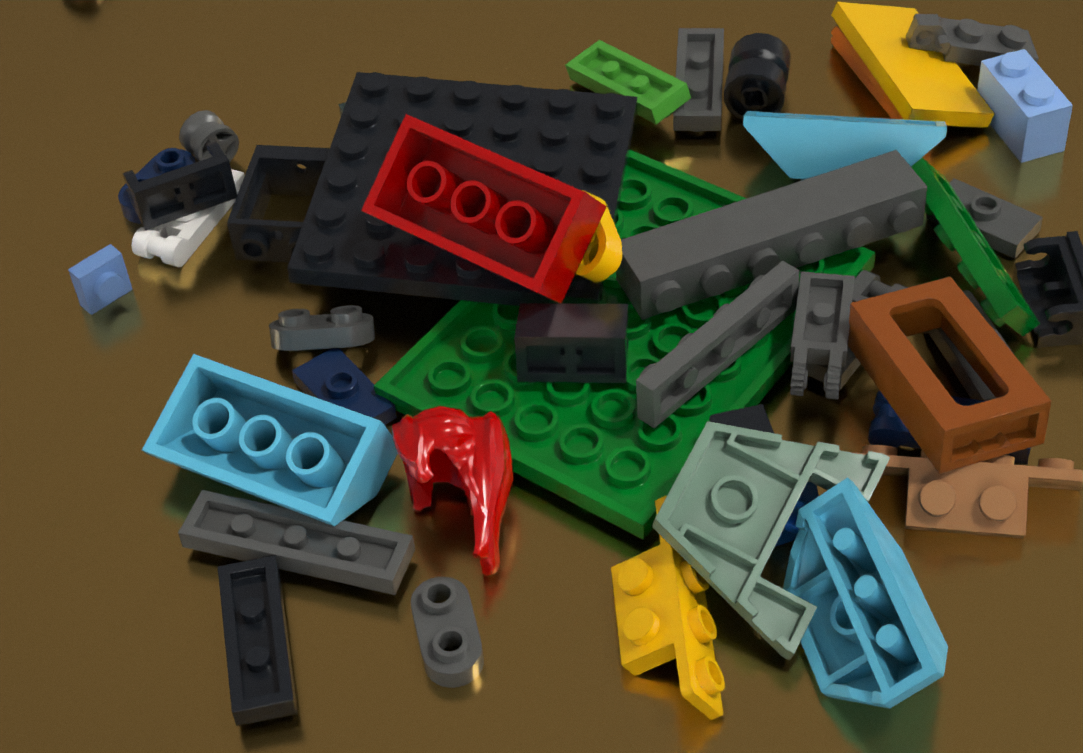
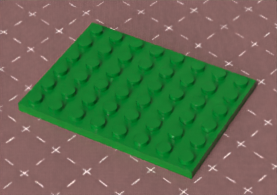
[374,150,875,540]

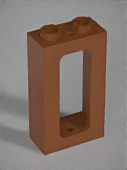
[848,276,1051,474]

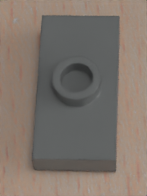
[926,178,1043,259]

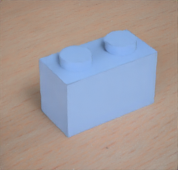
[977,49,1073,163]

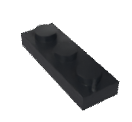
[218,555,298,726]

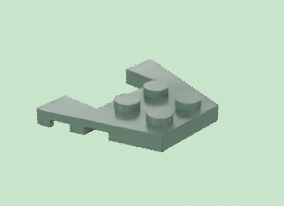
[652,421,890,660]

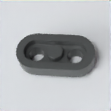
[269,305,375,351]
[411,577,484,688]

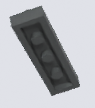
[636,261,799,428]
[178,490,415,595]

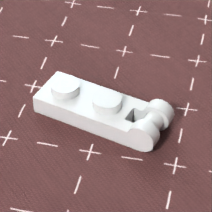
[131,169,245,267]

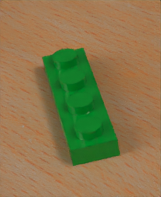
[911,158,1040,336]

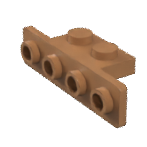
[857,445,1083,539]

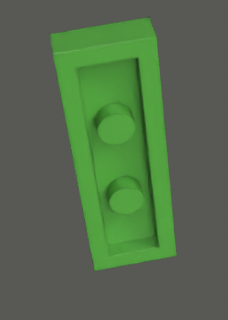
[565,40,691,124]

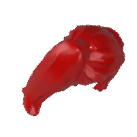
[392,406,513,577]

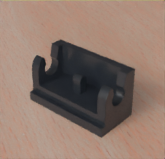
[122,141,237,230]
[1013,231,1083,348]
[514,303,629,383]

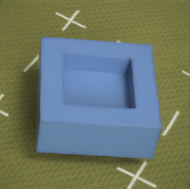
[68,244,133,315]

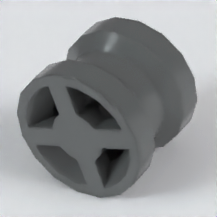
[179,110,239,162]

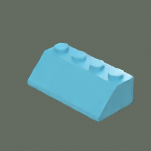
[142,354,398,526]

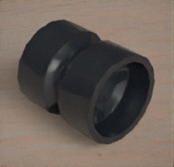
[724,33,791,120]

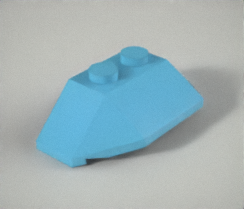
[743,111,947,181]
[783,477,948,709]

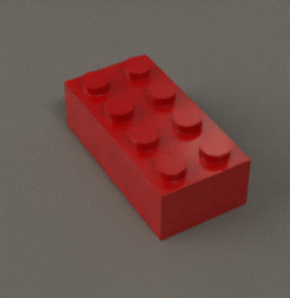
[361,114,607,304]

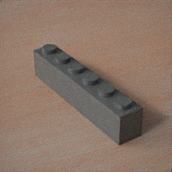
[616,150,927,320]

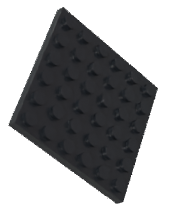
[287,72,637,306]

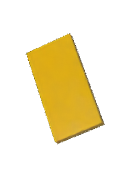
[831,2,995,128]

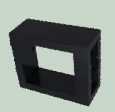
[227,145,330,263]

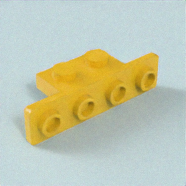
[611,495,725,720]

